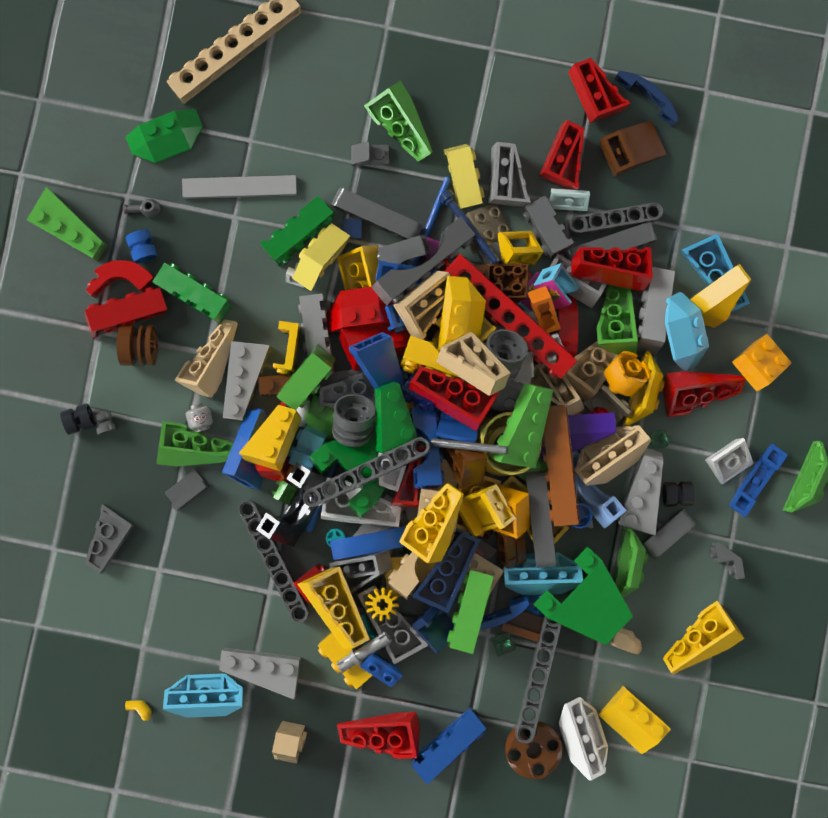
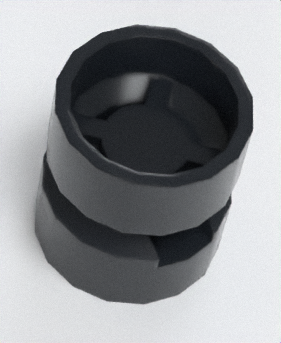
[60,403,96,435]
[662,481,694,507]

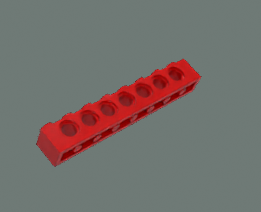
[444,254,578,379]

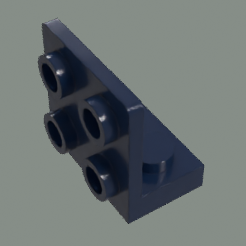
[411,606,454,654]

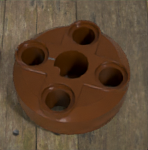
[505,720,562,779]

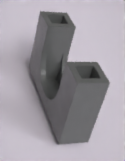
[377,235,443,311]

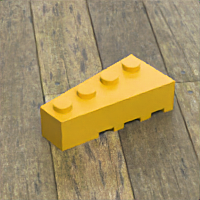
[298,567,370,649]

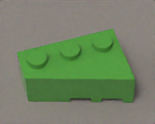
[277,344,336,410]

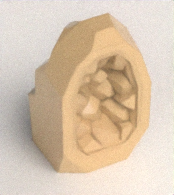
[610,628,642,655]

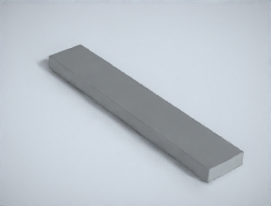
[182,175,297,199]

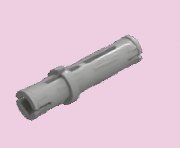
[336,631,392,673]

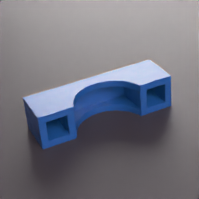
[409,407,444,489]

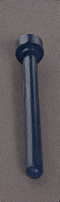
[439,189,499,265]

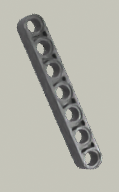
[303,438,432,507]
[239,500,310,623]
[515,615,561,743]

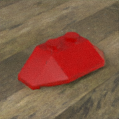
[326,286,394,333]

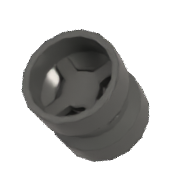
[92,411,116,435]

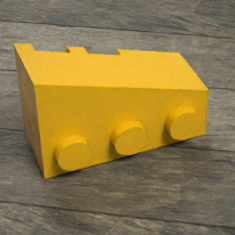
[239,405,302,471]

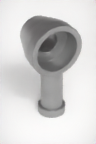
[123,199,160,218]

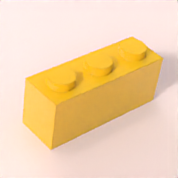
[318,632,372,690]

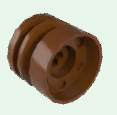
[117,326,159,366]

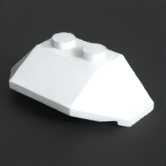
[558,697,608,780]

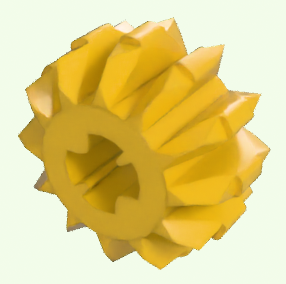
[365,587,399,621]

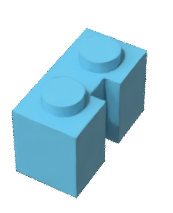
[288,425,328,468]

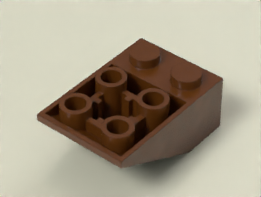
[599,120,666,178]
[470,264,529,309]

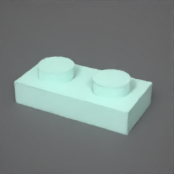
[549,189,590,211]

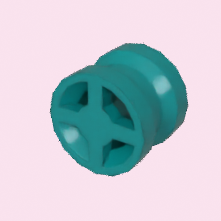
[326,529,346,547]

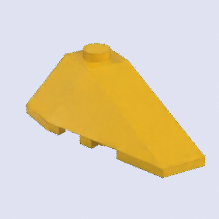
[690,264,751,328]
[399,483,464,563]

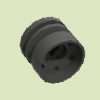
[485,329,528,382]
[332,394,376,447]

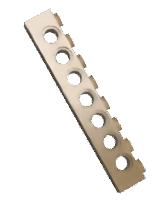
[166,0,302,104]

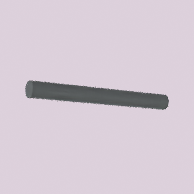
[430,438,508,454]

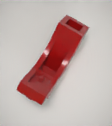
[86,260,155,298]
[555,297,578,363]

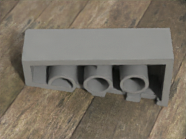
[618,448,663,535]

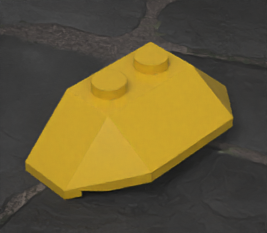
[437,276,486,352]
[623,351,665,426]

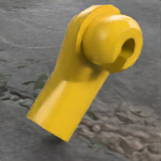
[125,700,152,721]

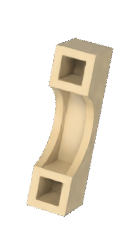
[388,533,456,600]

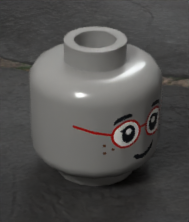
[185,403,213,432]

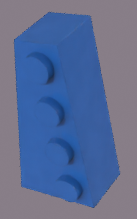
[412,707,486,785]

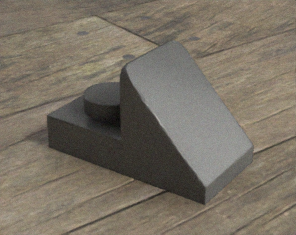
[351,141,389,165]

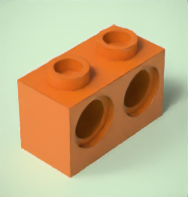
[527,286,561,333]

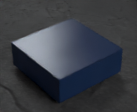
[343,219,362,239]

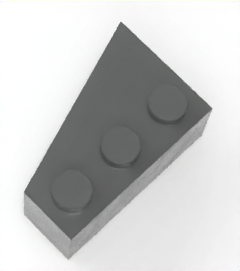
[522,196,574,260]

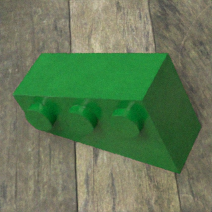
[375,382,418,453]

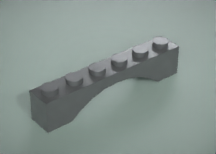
[372,217,475,305]

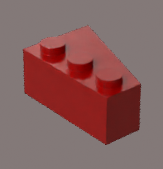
[568,58,631,124]
[539,120,584,190]

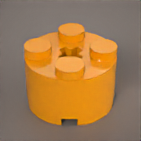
[603,351,651,397]

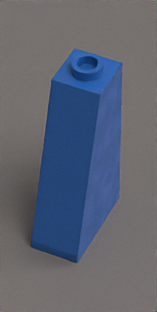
[349,332,407,399]
[222,408,269,490]

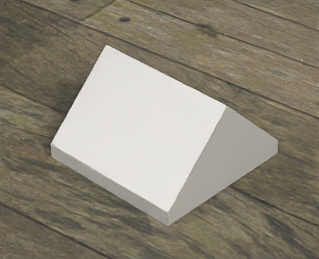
[705,438,754,484]

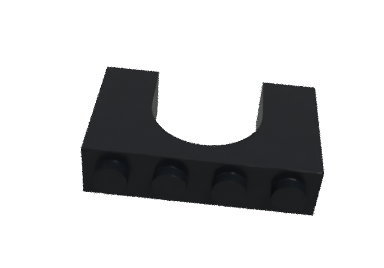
[256,462,329,547]

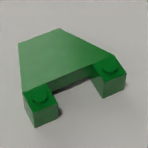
[309,427,386,519]
[533,547,633,645]

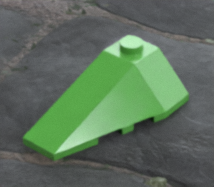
[364,81,433,161]

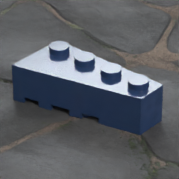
[410,532,480,613]

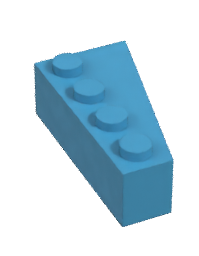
[680,233,750,312]

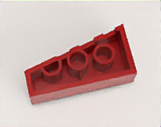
[571,247,653,291]
[85,287,167,339]
[339,325,427,372]
[408,366,500,431]

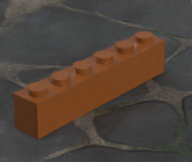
[542,404,580,526]

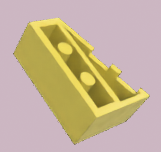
[444,144,485,209]
[292,223,350,291]

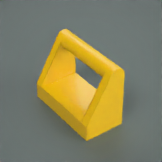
[498,231,544,265]

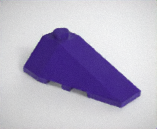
[540,413,617,462]

